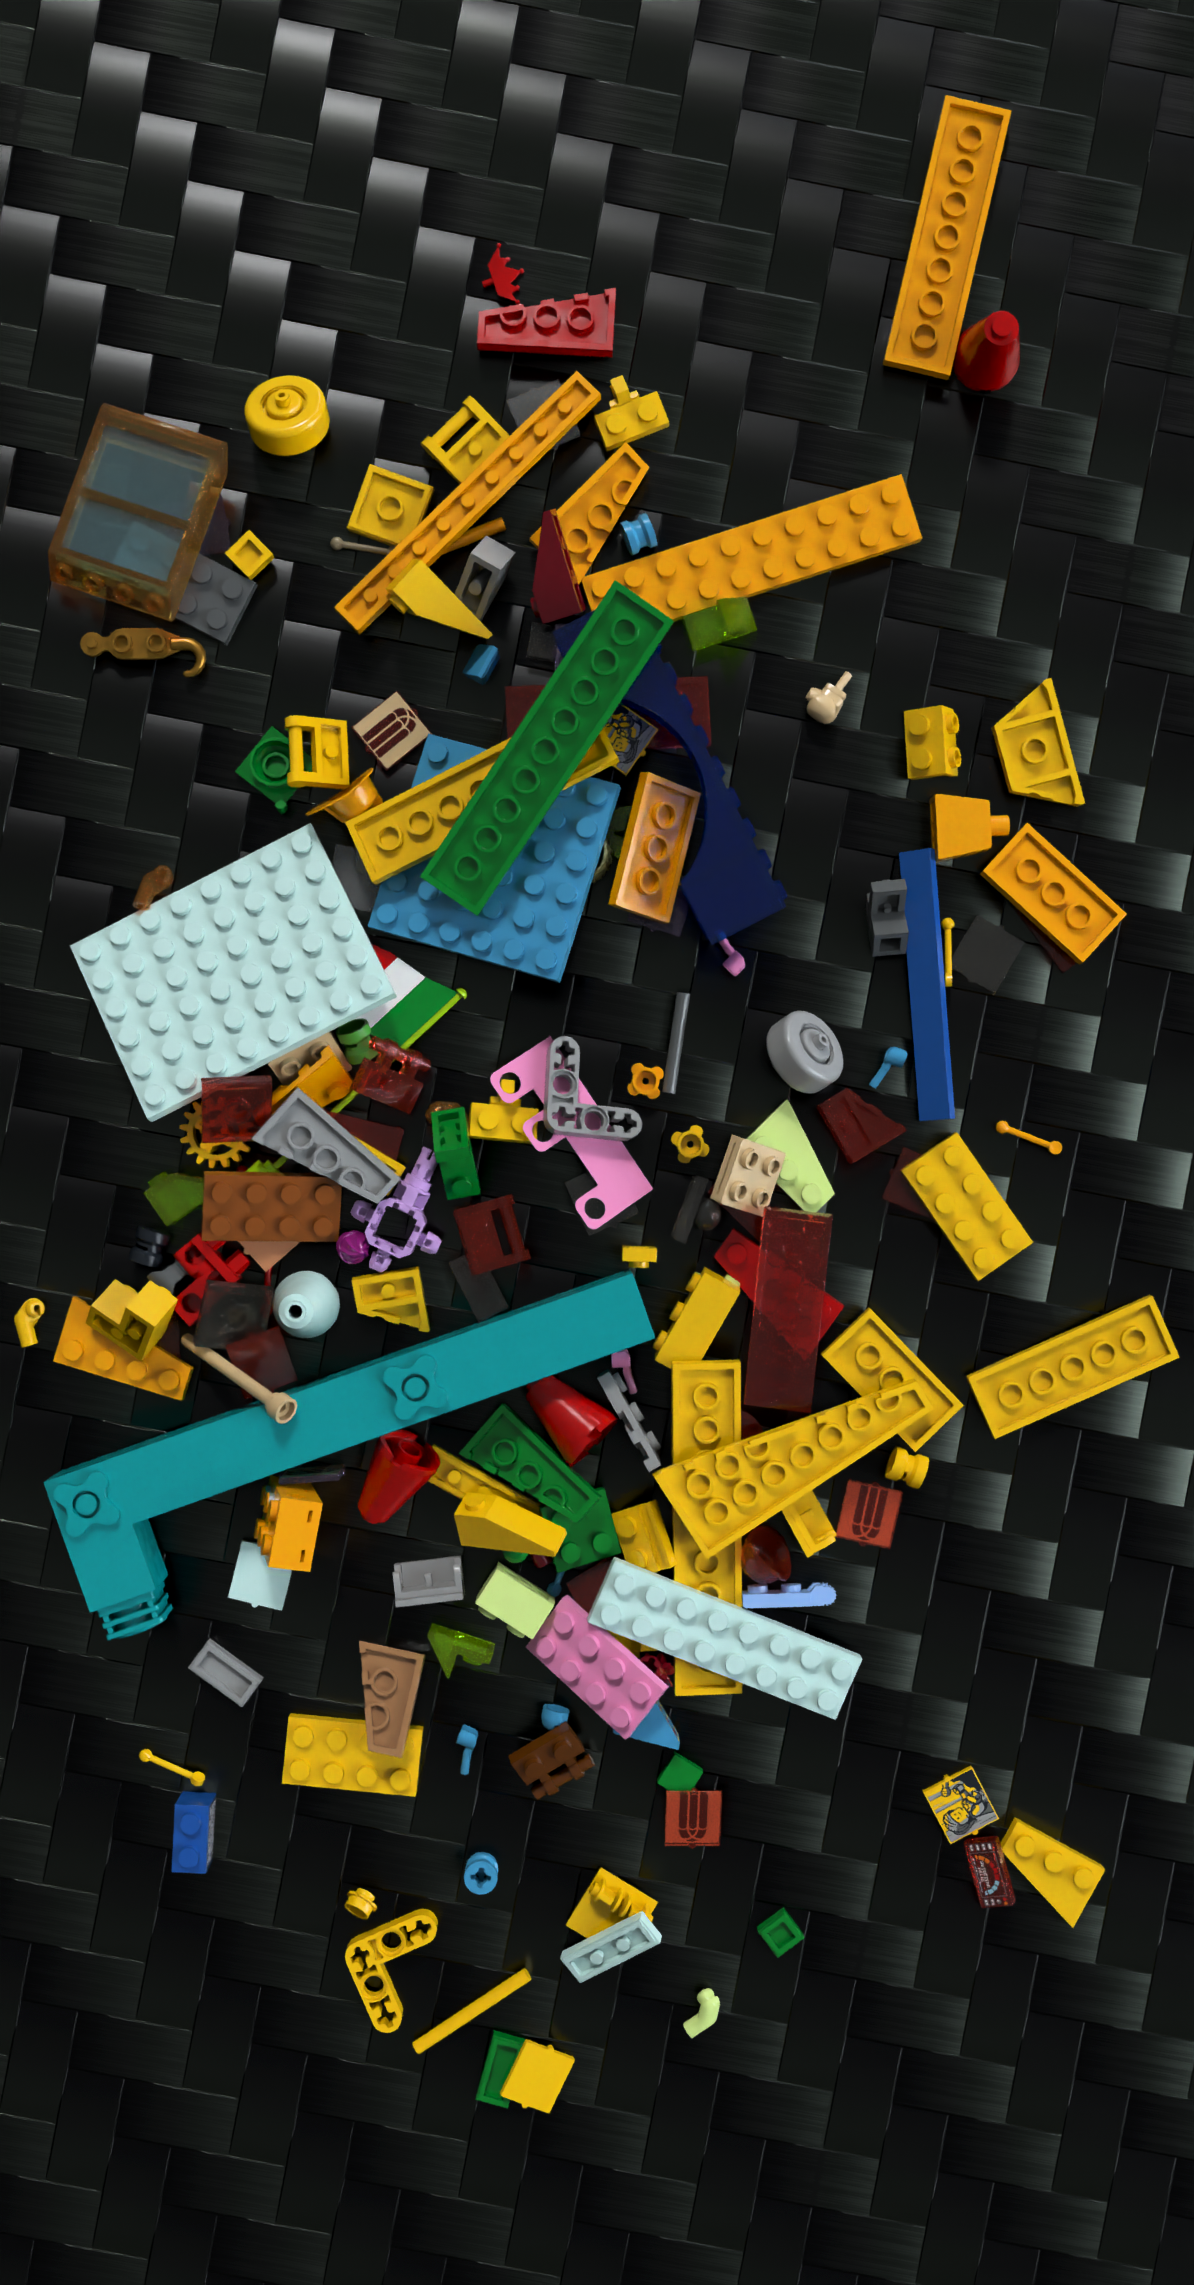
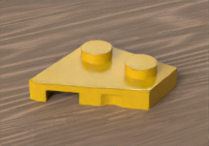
[351,1266,430,1332]

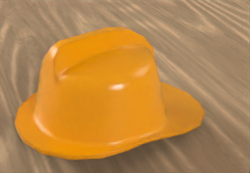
[305,768,383,824]

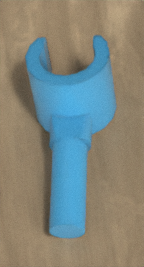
[869,1046,907,1089]
[456,1724,478,1775]

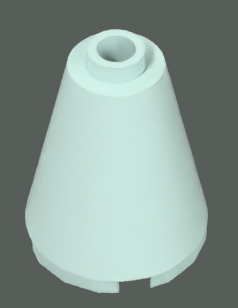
[272,1271,340,1338]

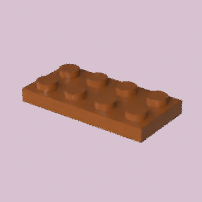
[201,1171,342,1242]

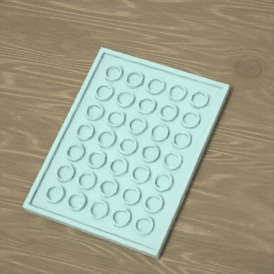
[70,823,397,1122]

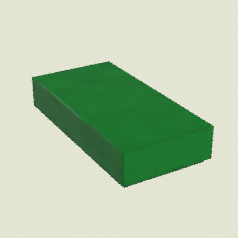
[475,2030,525,2109]

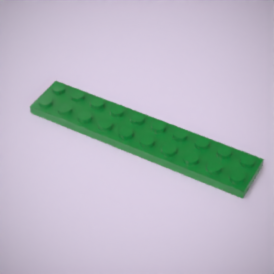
[420,580,674,916]

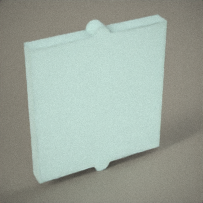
[228,1539,292,1611]

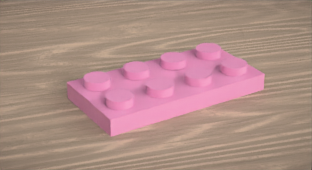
[526,1595,669,1740]

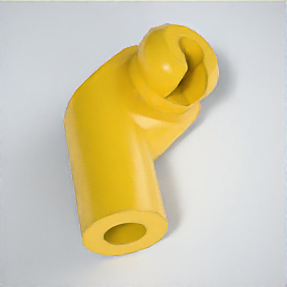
[14,1298,45,1348]

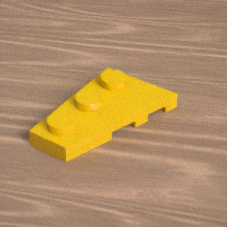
[999,1818,1105,1928]

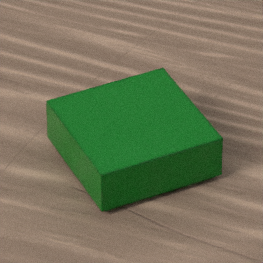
[657,1751,703,1800]
[757,1907,804,1958]

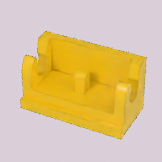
[781,1490,837,1558]

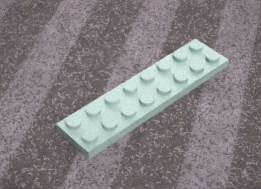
[587,1557,862,1720]

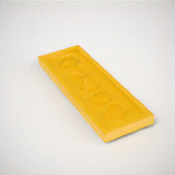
[966,1295,1180,1439]

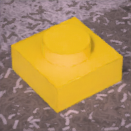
[225,530,275,580]
[622,1246,657,1268]

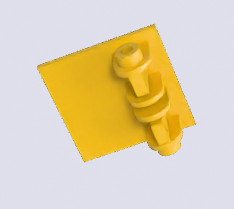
[566,1867,658,1938]

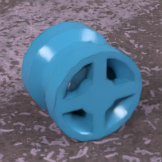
[620,513,657,555]
[464,1852,499,1895]

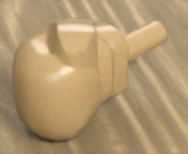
[805,671,852,724]

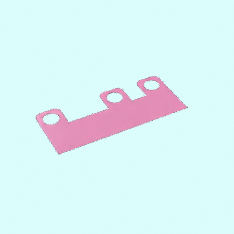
[490,1036,653,1229]

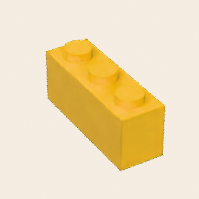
[652,1267,740,1369]

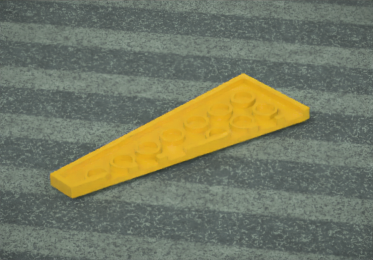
[652,1379,934,1559]

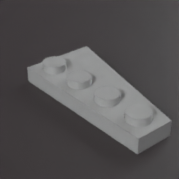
[251,1087,401,1204]

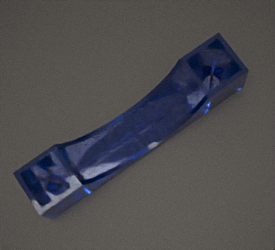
[553,609,788,945]

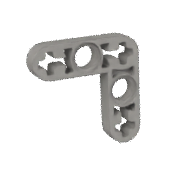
[543,1036,642,1141]

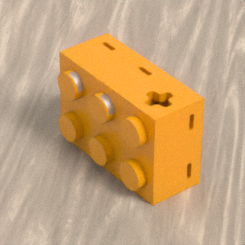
[254,1476,323,1572]

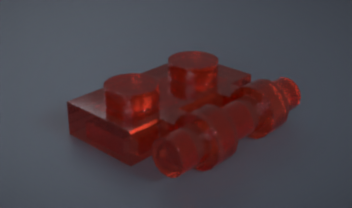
[350,1036,431,1114]

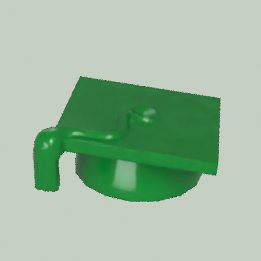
[235,726,312,814]

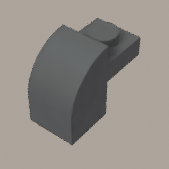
[866,879,909,957]

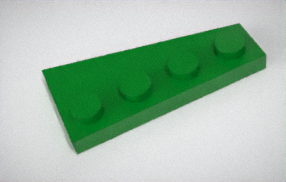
[459,1404,602,1523]

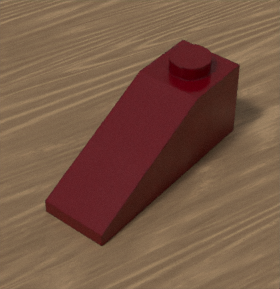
[530,508,586,624]

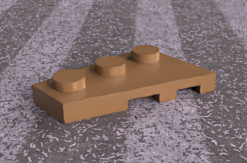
[359,1641,426,1758]

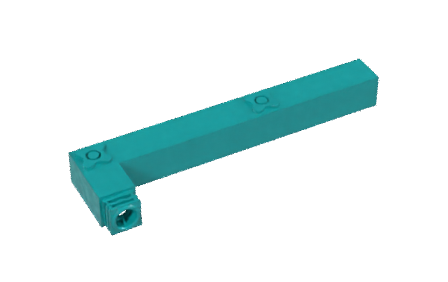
[43,1269,655,1640]

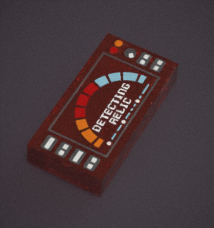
[964,1836,1016,1908]

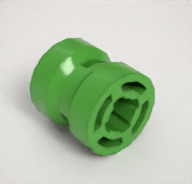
[336,1018,379,1065]

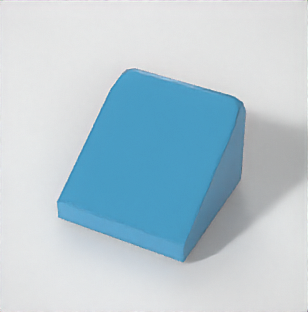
[463,644,500,685]

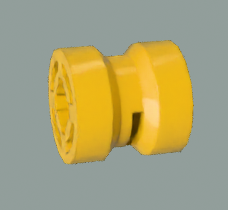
[885,1446,929,1489]

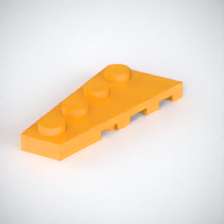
[529,442,649,584]
[53,1296,194,1401]

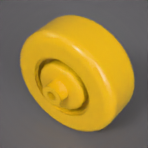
[244,375,330,456]

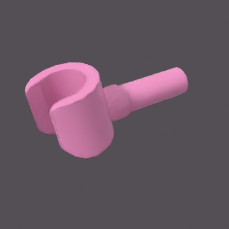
[714,929,745,976]
[611,1349,637,1394]

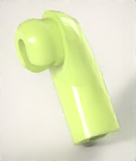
[683,1988,720,2038]

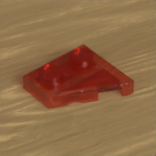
[816,1088,907,1164]

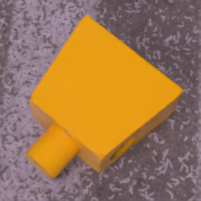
[929,794,1010,863]

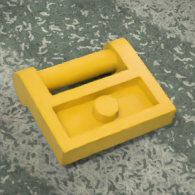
[421,396,510,484]
[285,715,350,790]

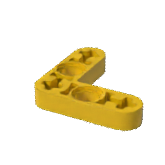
[345,1909,438,2033]

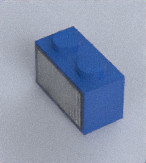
[172,1791,216,1874]

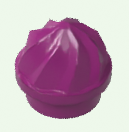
[336,1230,370,1264]

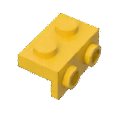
[904,705,961,780]

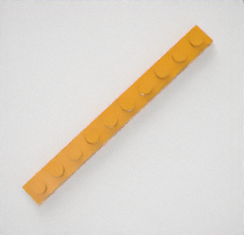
[334,371,601,635]

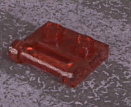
[453,1194,531,1276]

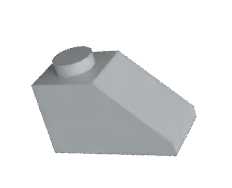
[455,536,516,621]

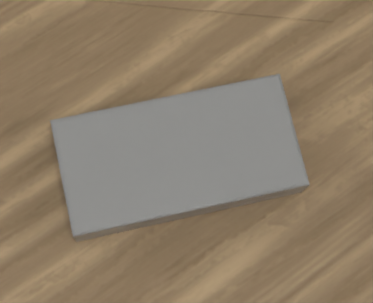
[188,1638,264,1707]

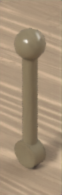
[330,537,396,555]

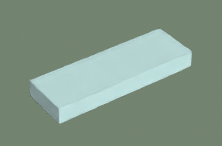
[560,1911,662,1983]

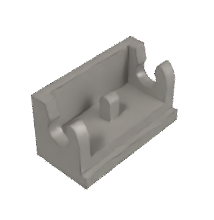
[393,1555,465,1607]

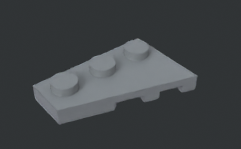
[597,1368,661,1472]

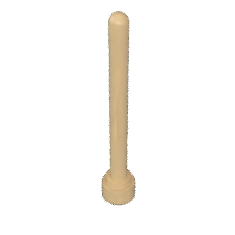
[181,1334,297,1424]

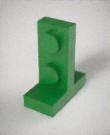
[431,1107,481,1200]

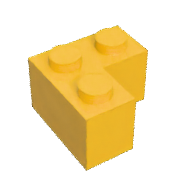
[85,1279,178,1361]

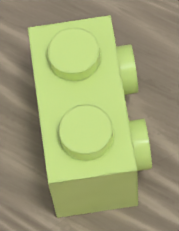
[475,1562,555,1640]

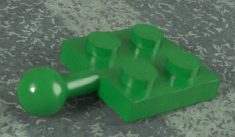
[502,1487,622,1573]

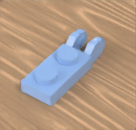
[742,1582,837,1608]

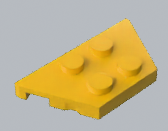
[992,678,1085,807]

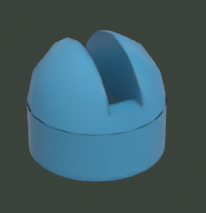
[541,1704,569,1731]

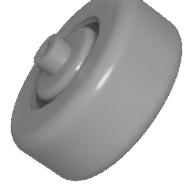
[766,1011,843,1094]

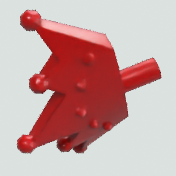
[482,243,524,305]

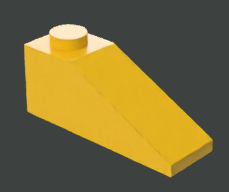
[385,559,492,639]
[454,1492,567,1557]

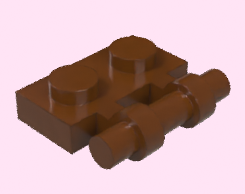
[509,1721,595,1800]

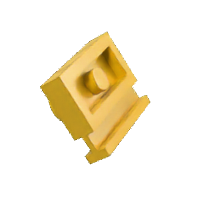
[611,1499,678,1573]

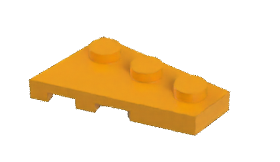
[251,1045,356,1127]

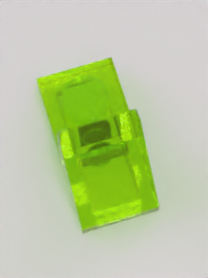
[683,597,757,651]
[427,1623,495,1679]

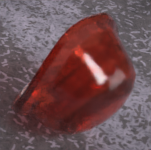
[741,1526,791,1584]

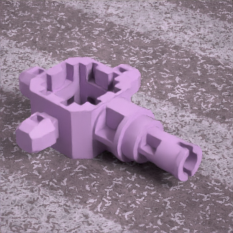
[350,1146,442,1273]

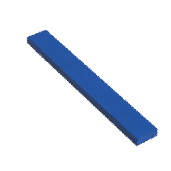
[899,848,955,1121]

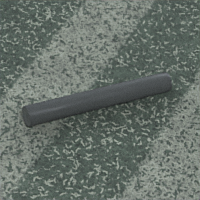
[662,992,690,1094]

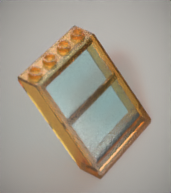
[48,403,228,622]

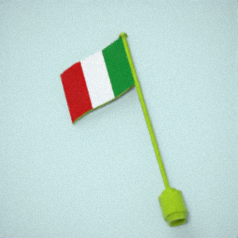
[245,944,467,1172]

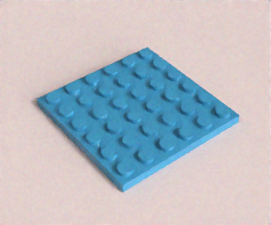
[368,734,621,983]

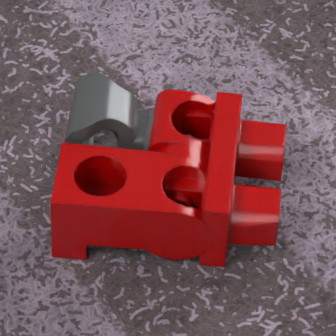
[147,1233,252,1326]

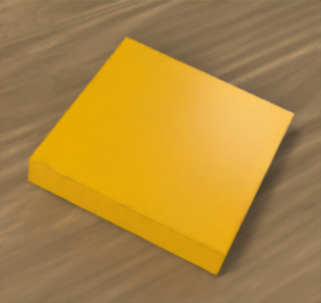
[347,464,434,546]

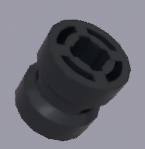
[128,1225,171,1268]

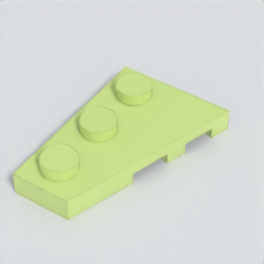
[746,1099,835,1217]

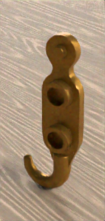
[80,628,206,678]

